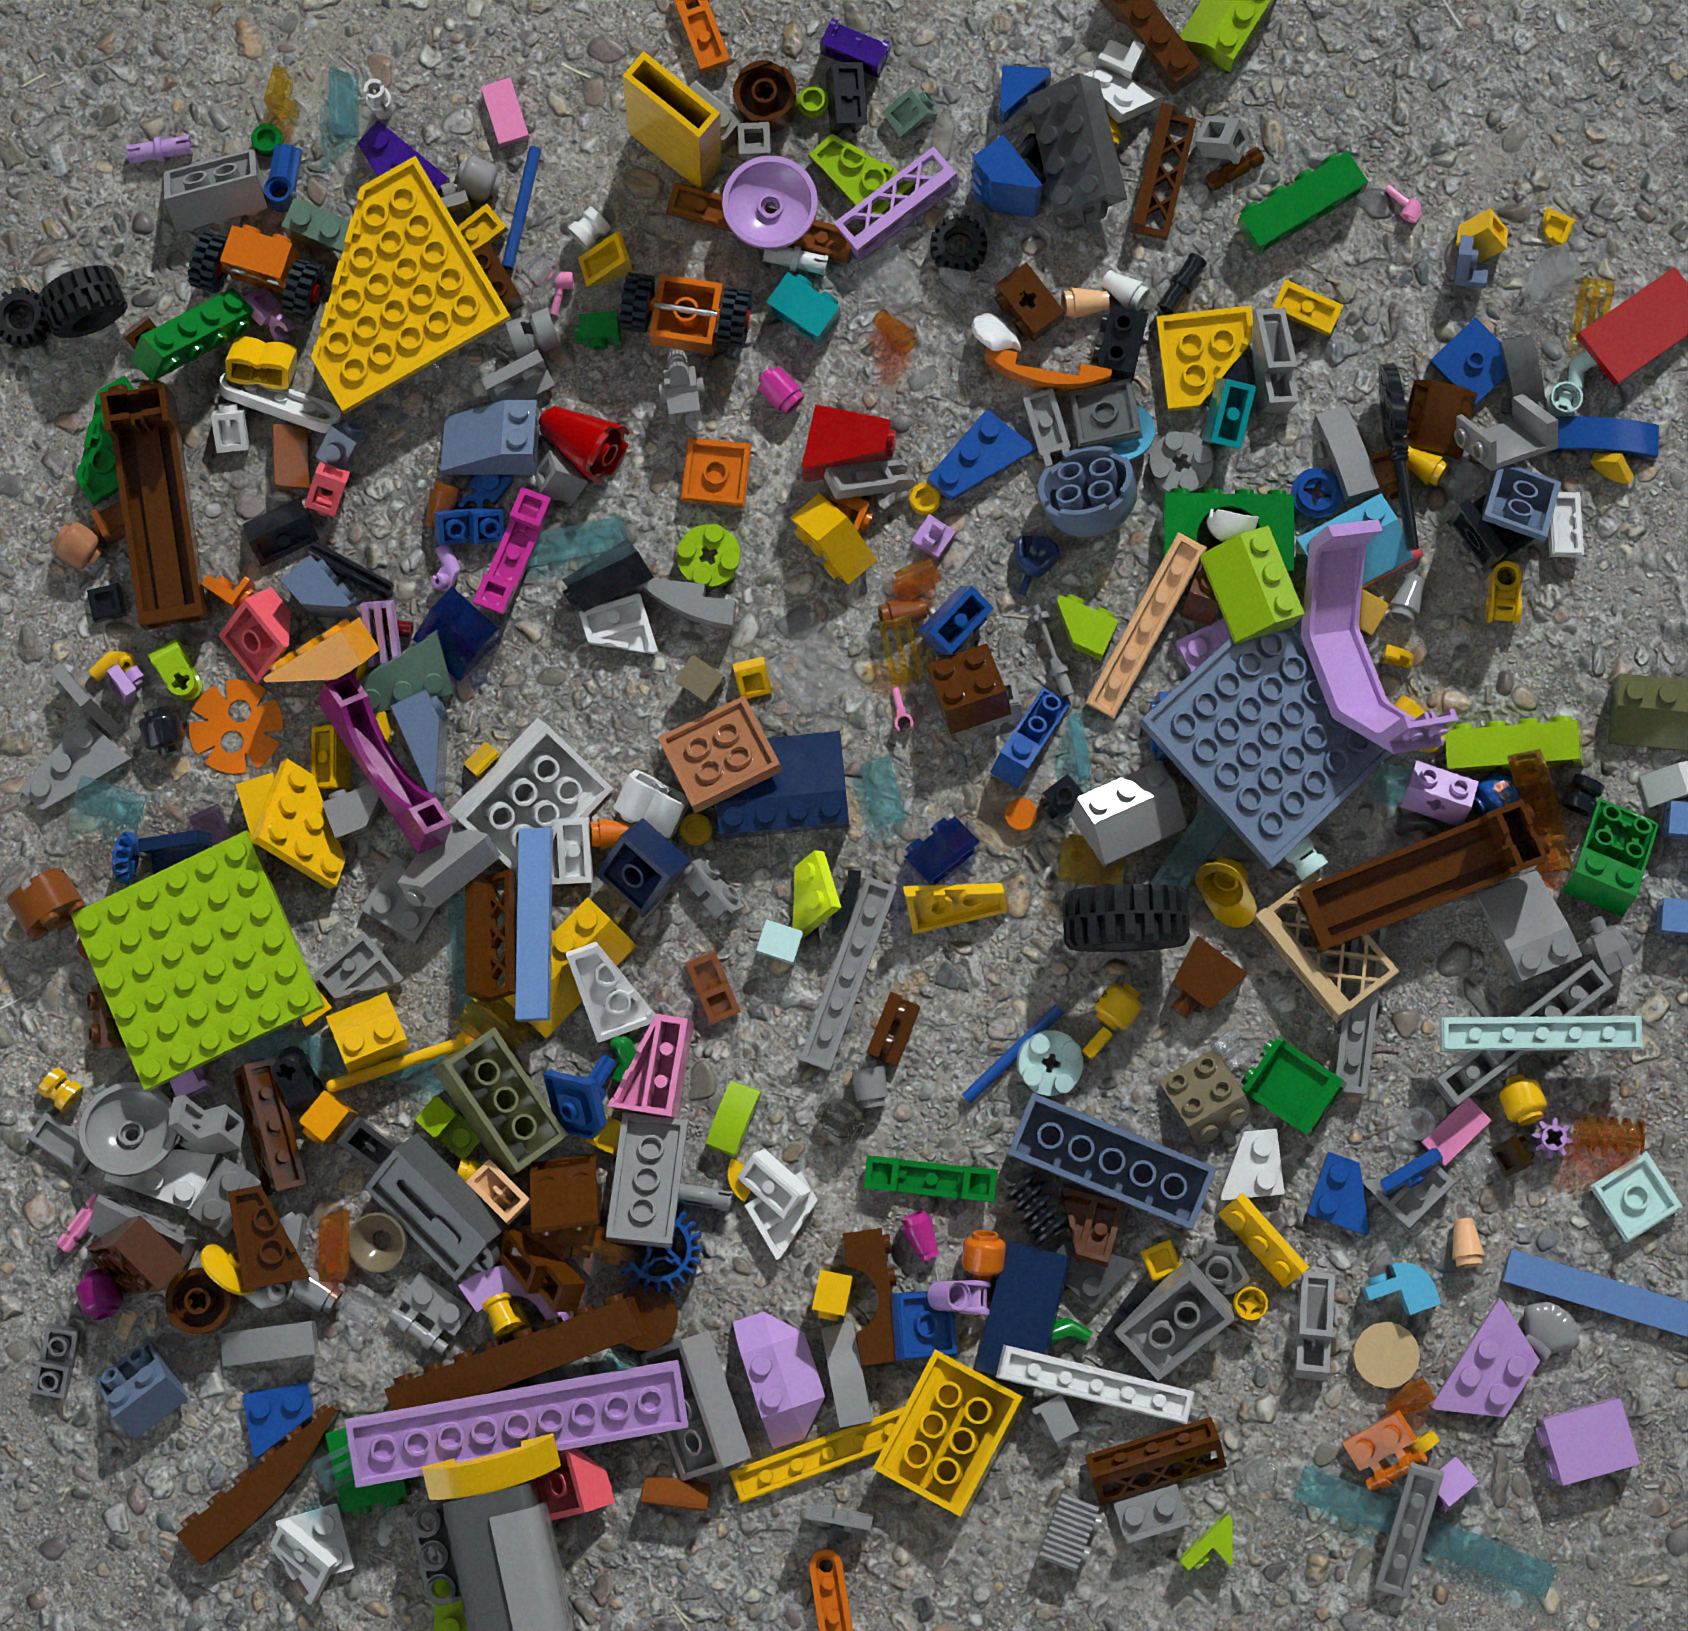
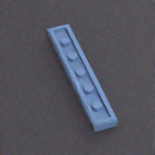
[515,827,553,1022]
[1502,1249,1688,1338]

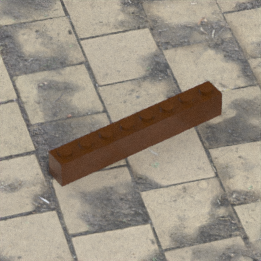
[384,1293,647,1411]

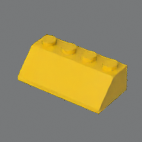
[499,897,637,1039]

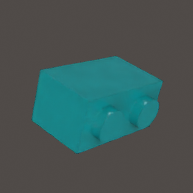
[766,272,841,345]
[1202,378,1256,449]

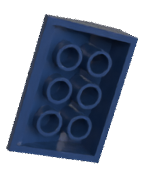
[716,731,850,840]

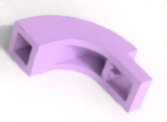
[458,1266,571,1321]

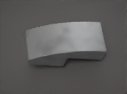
[1498,334,1545,403]
[32,1323,81,1399]

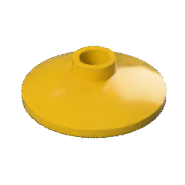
[200,1244,256,1296]

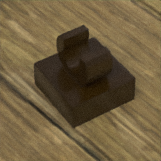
[1489,1135,1535,1178]

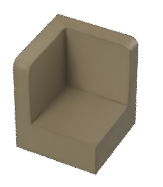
[675,654,726,707]

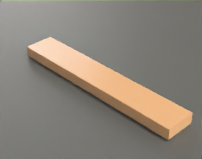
[1085,532,1207,719]

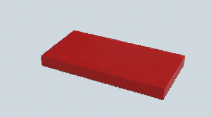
[1576,267,1688,387]

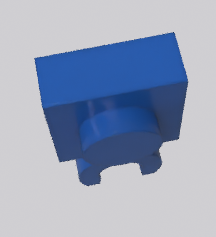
[459,475,514,509]

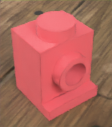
[304,462,350,517]

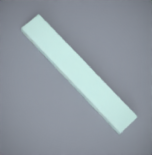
[1440,1016,1643,1051]

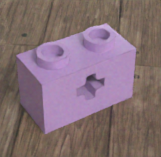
[1399,760,1478,826]

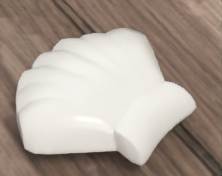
[971,313,1021,351]

